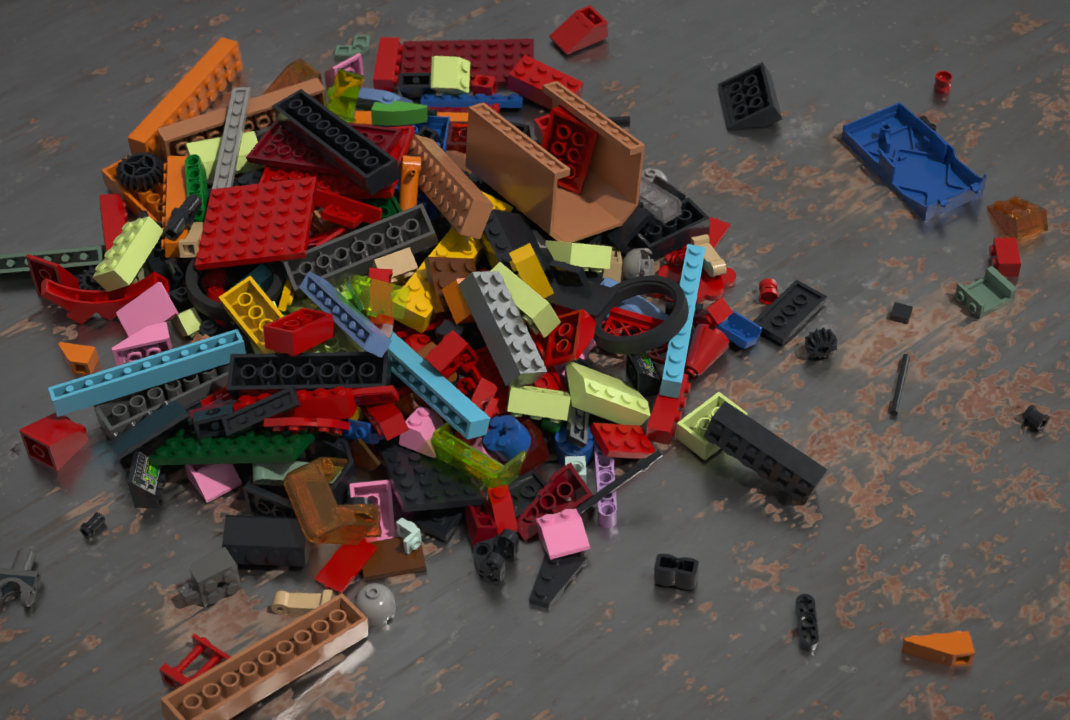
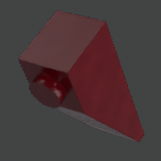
[464,490,498,547]

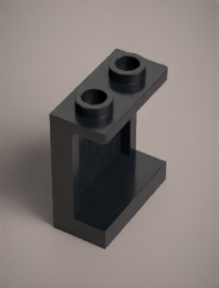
[603,201,657,254]

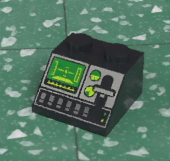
[626,352,662,398]
[128,451,167,508]

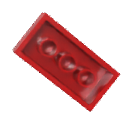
[506,55,584,110]

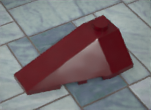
[516,462,593,542]

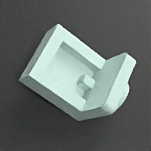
[396,517,422,554]

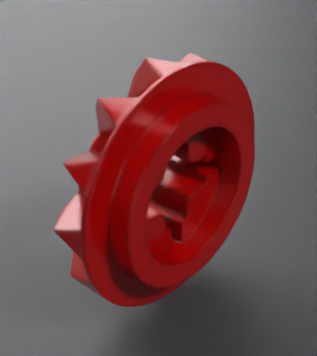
[665,249,686,264]

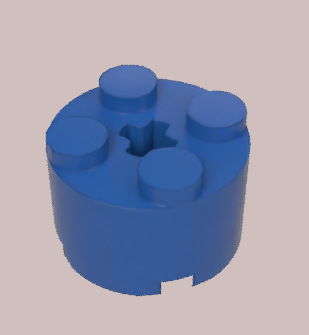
[483,415,531,462]
[555,424,595,466]

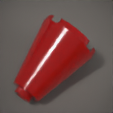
[684,324,730,378]

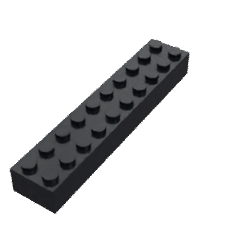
[272,89,402,195]

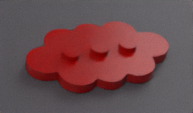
[647,263,736,304]

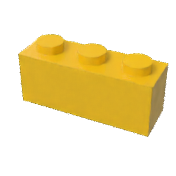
[509,243,554,298]

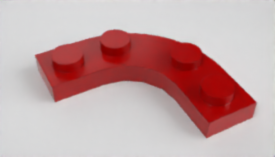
[264,417,350,434]

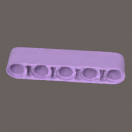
[594,441,617,528]

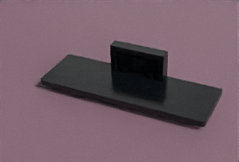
[544,260,618,318]

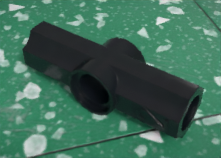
[163,194,202,241]

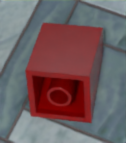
[19,412,89,472]

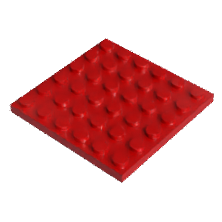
[195,177,318,270]

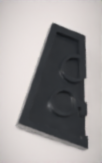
[529,553,587,608]

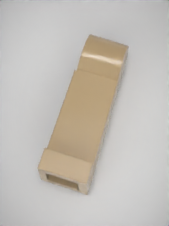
[178,222,204,258]
[691,234,727,277]
[271,590,334,617]

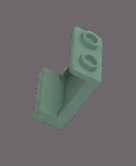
[955,266,1017,319]

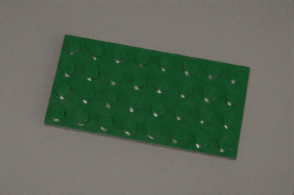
[149,420,321,465]

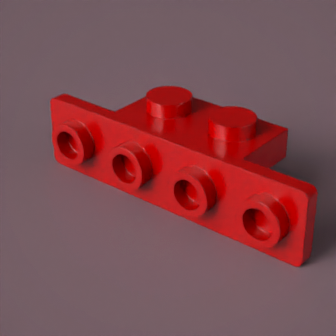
[314,188,382,229]
[450,378,498,456]

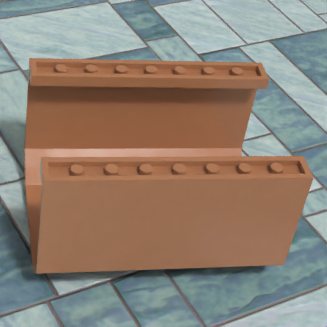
[465,81,645,243]

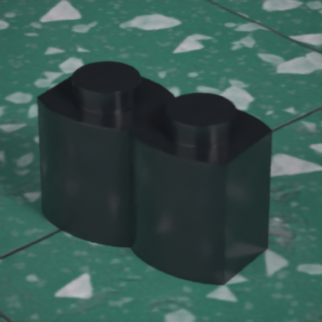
[654,554,699,590]

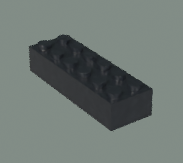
[703,401,828,505]

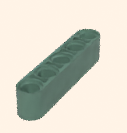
[252,461,346,489]

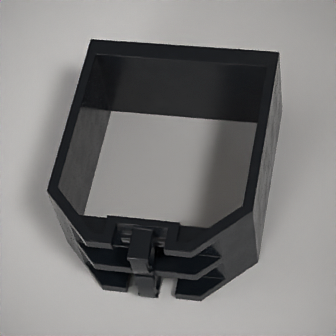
[243,432,357,542]

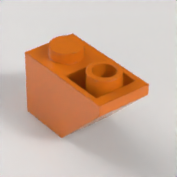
[58,342,99,376]

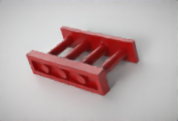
[159,633,233,720]

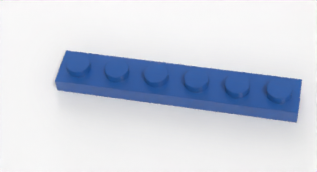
[421,93,523,108]

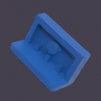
[716,310,762,349]
[341,418,384,444]

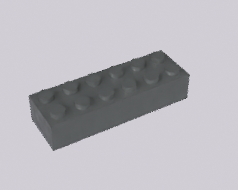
[458,271,548,386]

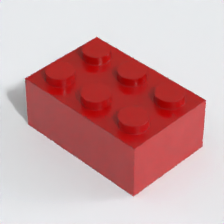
[263,308,335,356]

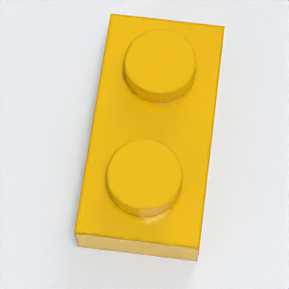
[278,280,295,311]

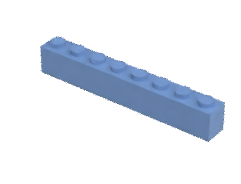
[299,272,392,358]

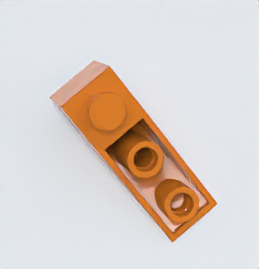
[902,631,975,667]

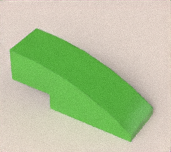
[371,101,428,126]

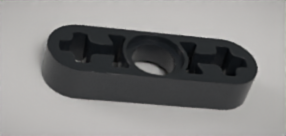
[795,594,819,652]

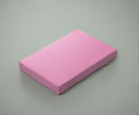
[116,282,178,337]

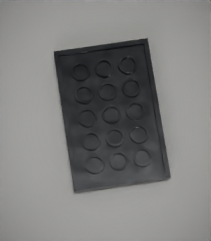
[374,435,483,512]

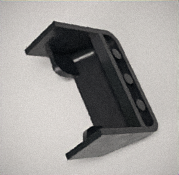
[168,287,233,345]

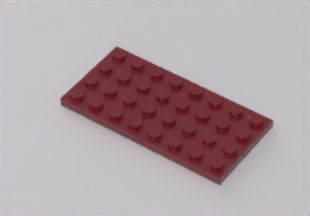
[401,38,534,87]
[246,119,403,176]

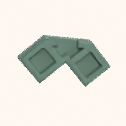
[334,35,371,60]

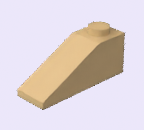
[601,245,622,282]

